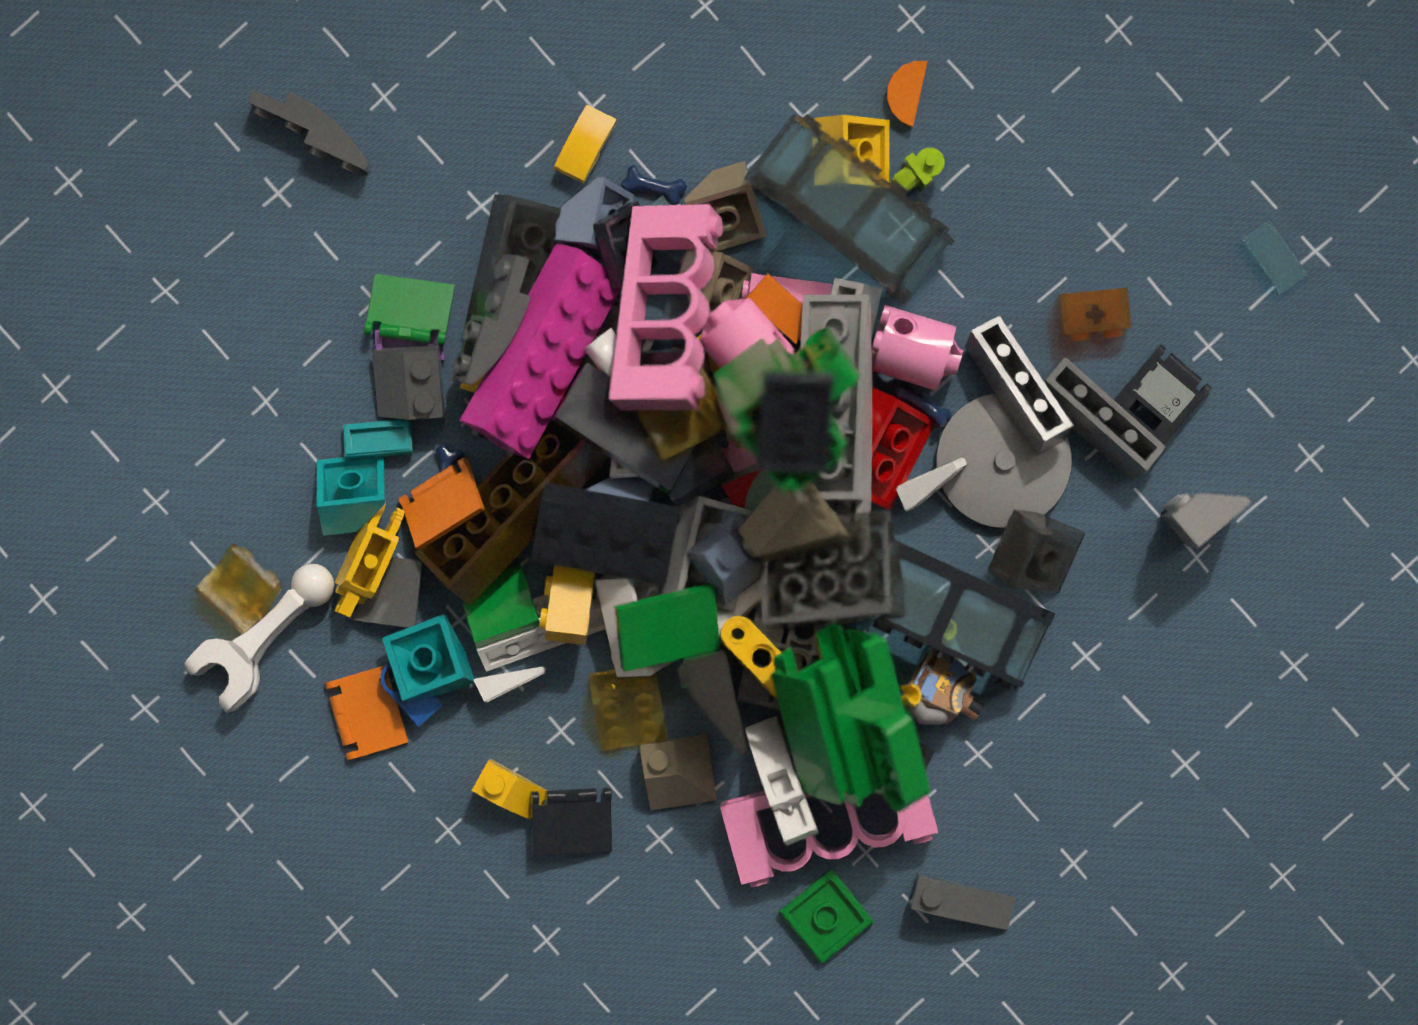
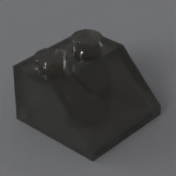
[988,509,1085,593]

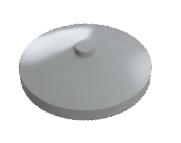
[936,393,1071,528]

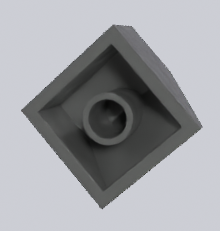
[372,345,445,420]

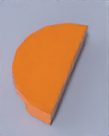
[887,61,928,128]

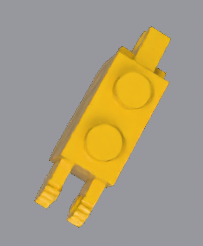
[334,503,405,617]

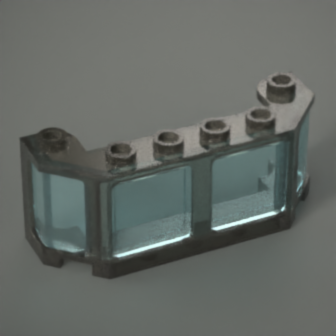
[743,114,955,305]

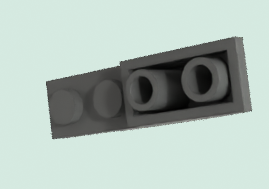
[248,90,371,175]
[452,254,531,385]

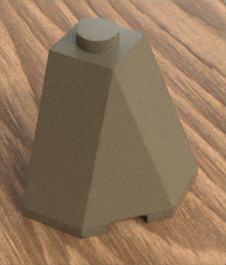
[738,483,850,561]

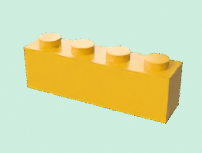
[539,565,596,645]

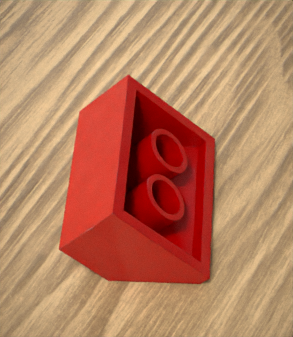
[871,387,935,511]

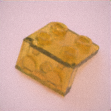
[194,544,282,634]

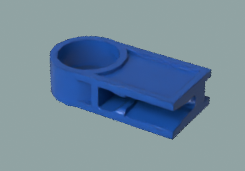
[379,663,443,727]

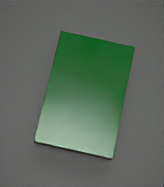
[614,583,720,672]

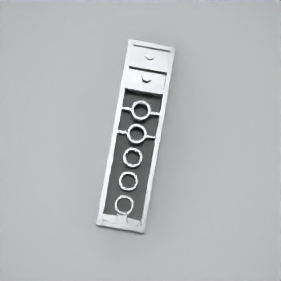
[800,295,872,571]

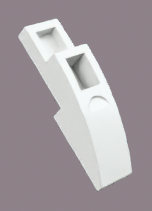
[745,716,819,845]

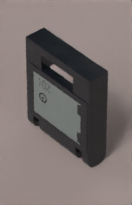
[1113,344,1212,445]

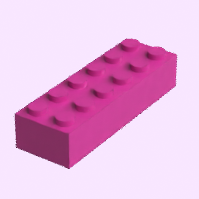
[460,243,622,459]

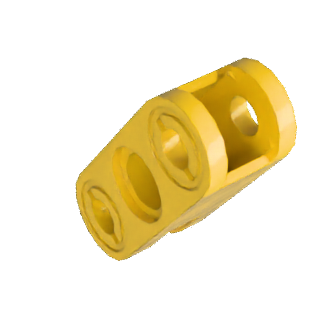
[720,616,799,700]

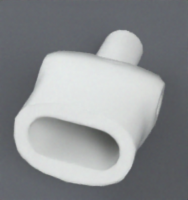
[584,328,617,379]

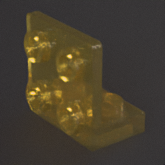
[635,367,729,460]
[589,669,668,750]

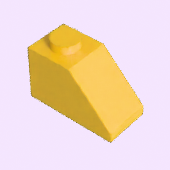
[472,759,548,820]

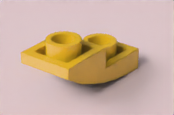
[554,105,617,184]

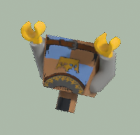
[900,620,985,725]

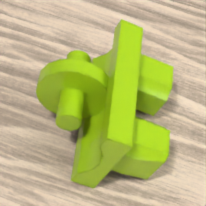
[892,148,945,196]

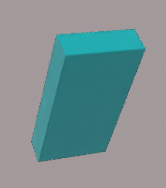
[343,419,413,460]

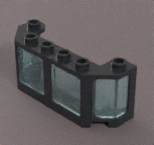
[836,529,1055,690]

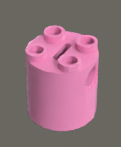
[700,298,795,368]
[871,305,963,391]

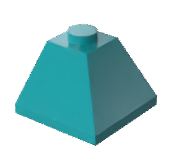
[317,457,385,536]
[382,614,475,702]

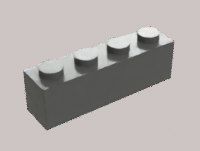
[965,315,1073,456]
[1042,357,1166,481]

